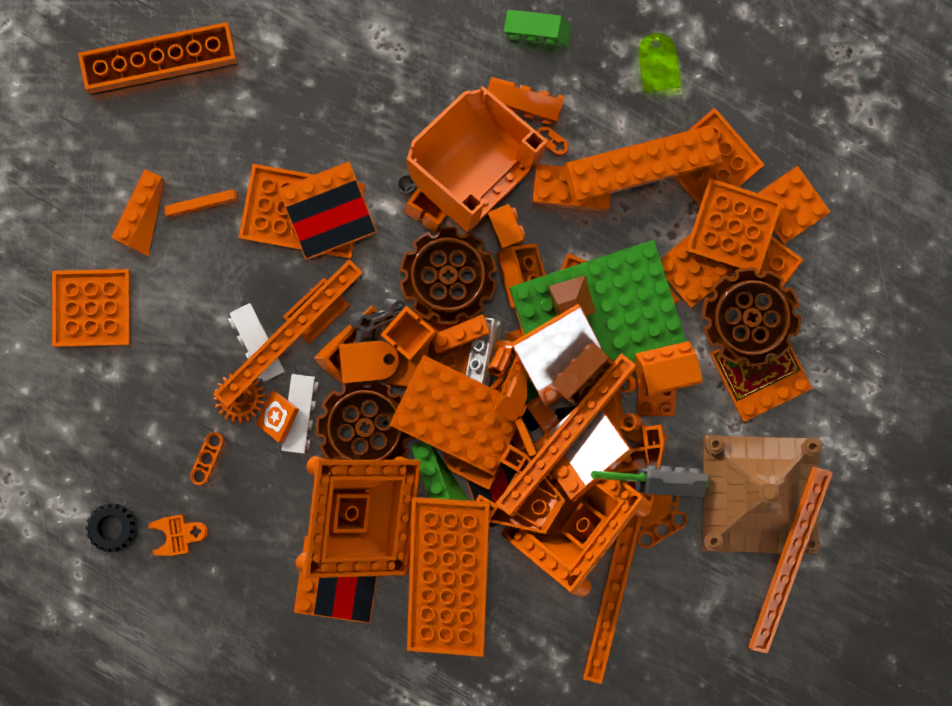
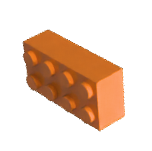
[532,164,610,213]

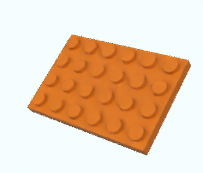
[238,164,365,259]
[389,355,527,475]

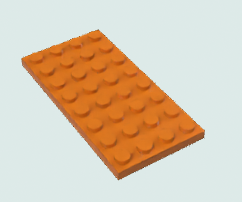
[407,497,490,657]

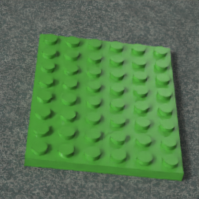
[509,240,687,364]

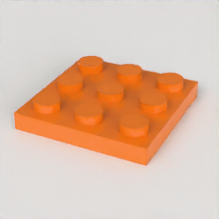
[758,165,830,244]
[660,233,734,309]

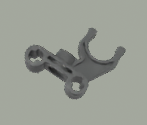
[349,298,406,362]

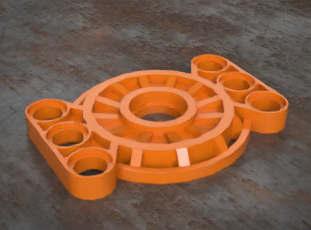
[632,445,688,548]

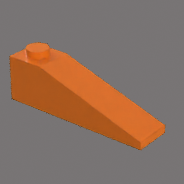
[314,305,379,384]
[493,354,527,421]

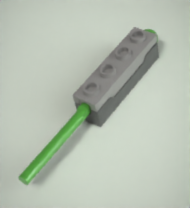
[590,465,709,497]

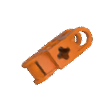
[148,514,208,556]

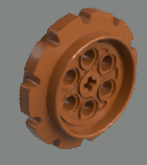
[400,227,497,326]
[701,267,801,366]
[316,380,414,460]

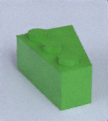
[503,10,572,48]

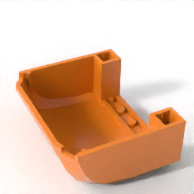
[406,86,548,232]

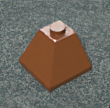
[548,275,596,316]

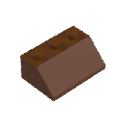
[552,342,614,406]

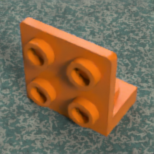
[637,376,677,416]

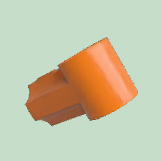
[487,339,516,377]

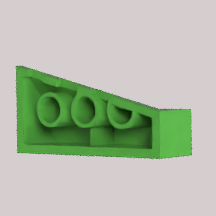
[411,442,470,501]

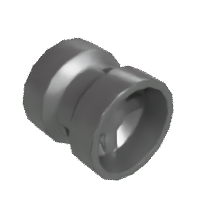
[397,174,417,196]

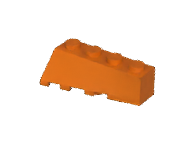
[487,77,565,126]
[111,169,165,257]

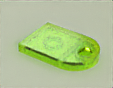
[638,33,681,92]

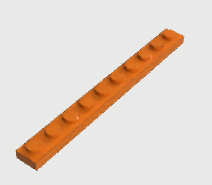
[213,259,363,408]
[496,353,637,517]
[748,467,833,654]
[583,515,642,684]

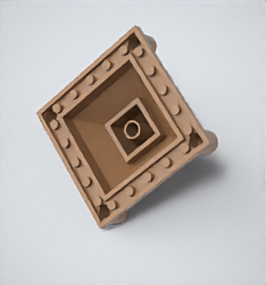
[702,435,822,554]

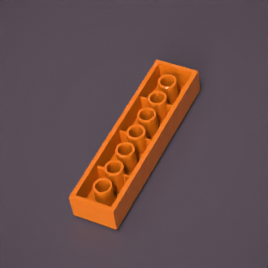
[78,22,237,94]
[563,125,723,203]

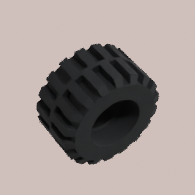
[86,504,138,552]

